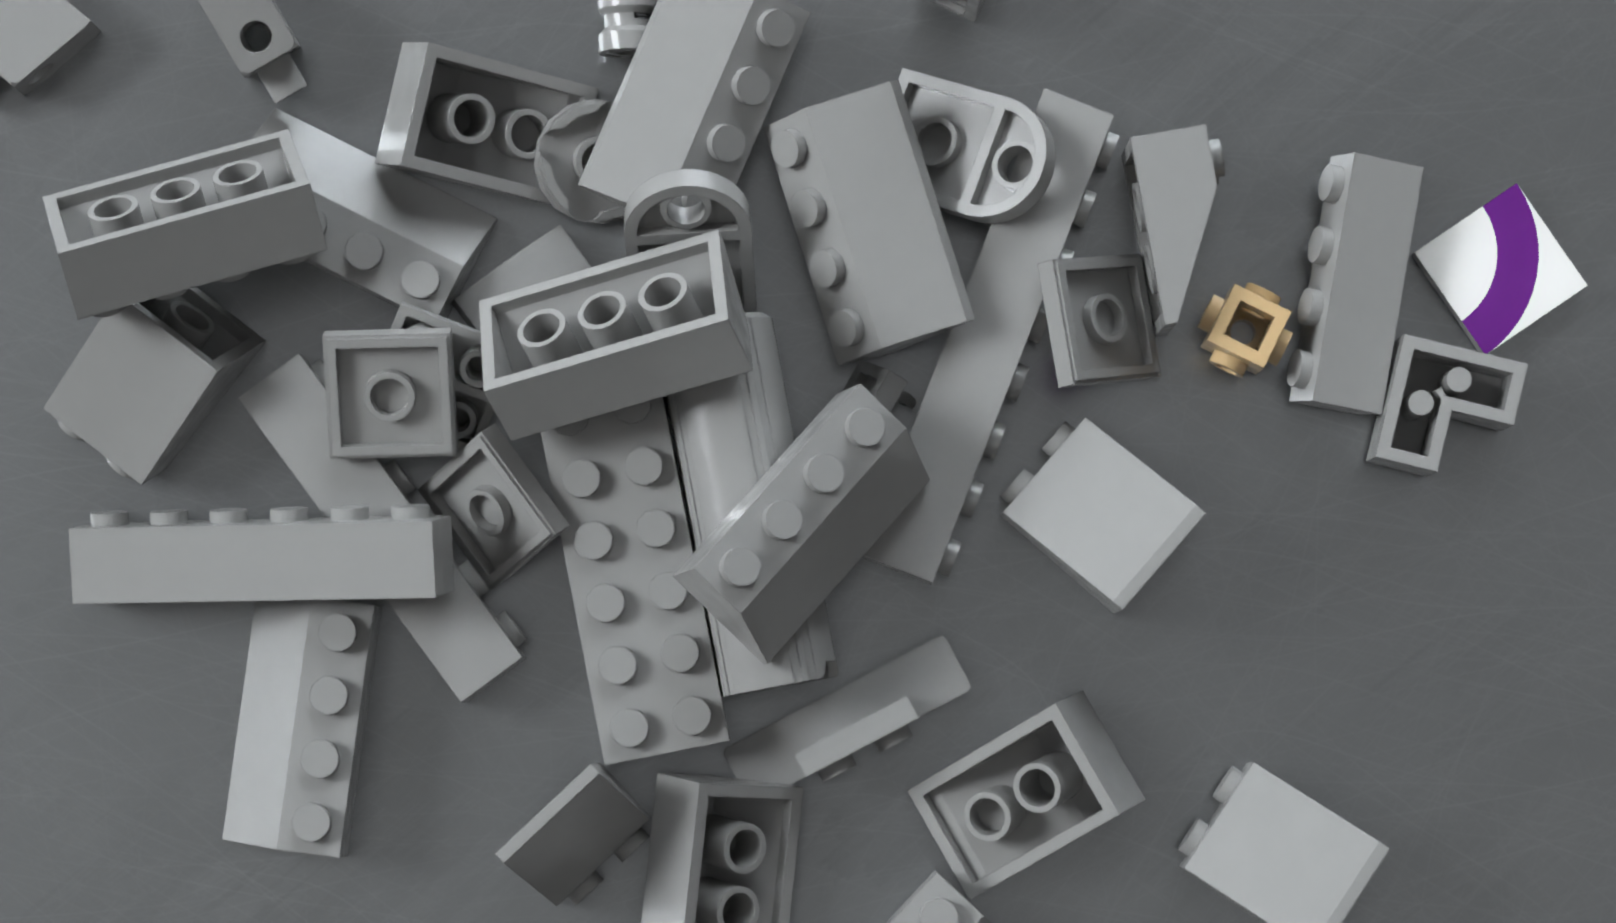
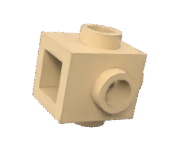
[1197,283,1293,378]

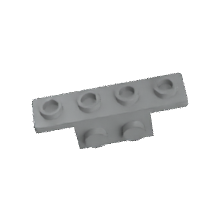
[724,636,971,785]

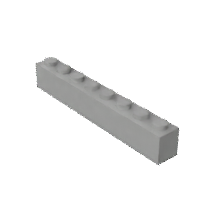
[862,88,1119,585]

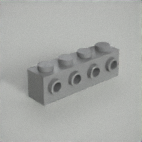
[1287,152,1424,415]

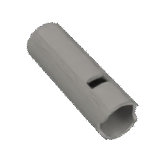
[666,312,838,697]

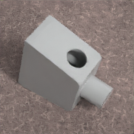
[0,0,101,96]
[198,0,308,104]

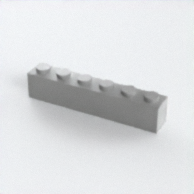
[238,353,527,703]
[68,504,455,604]

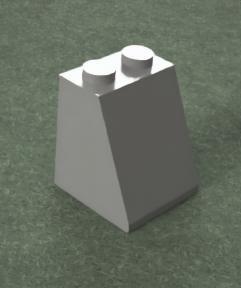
[43,287,266,485]
[1000,417,1206,614]
[1178,762,1390,923]

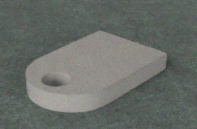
[898,68,1056,224]
[624,169,757,312]

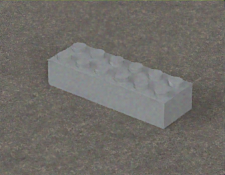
[541,396,731,765]

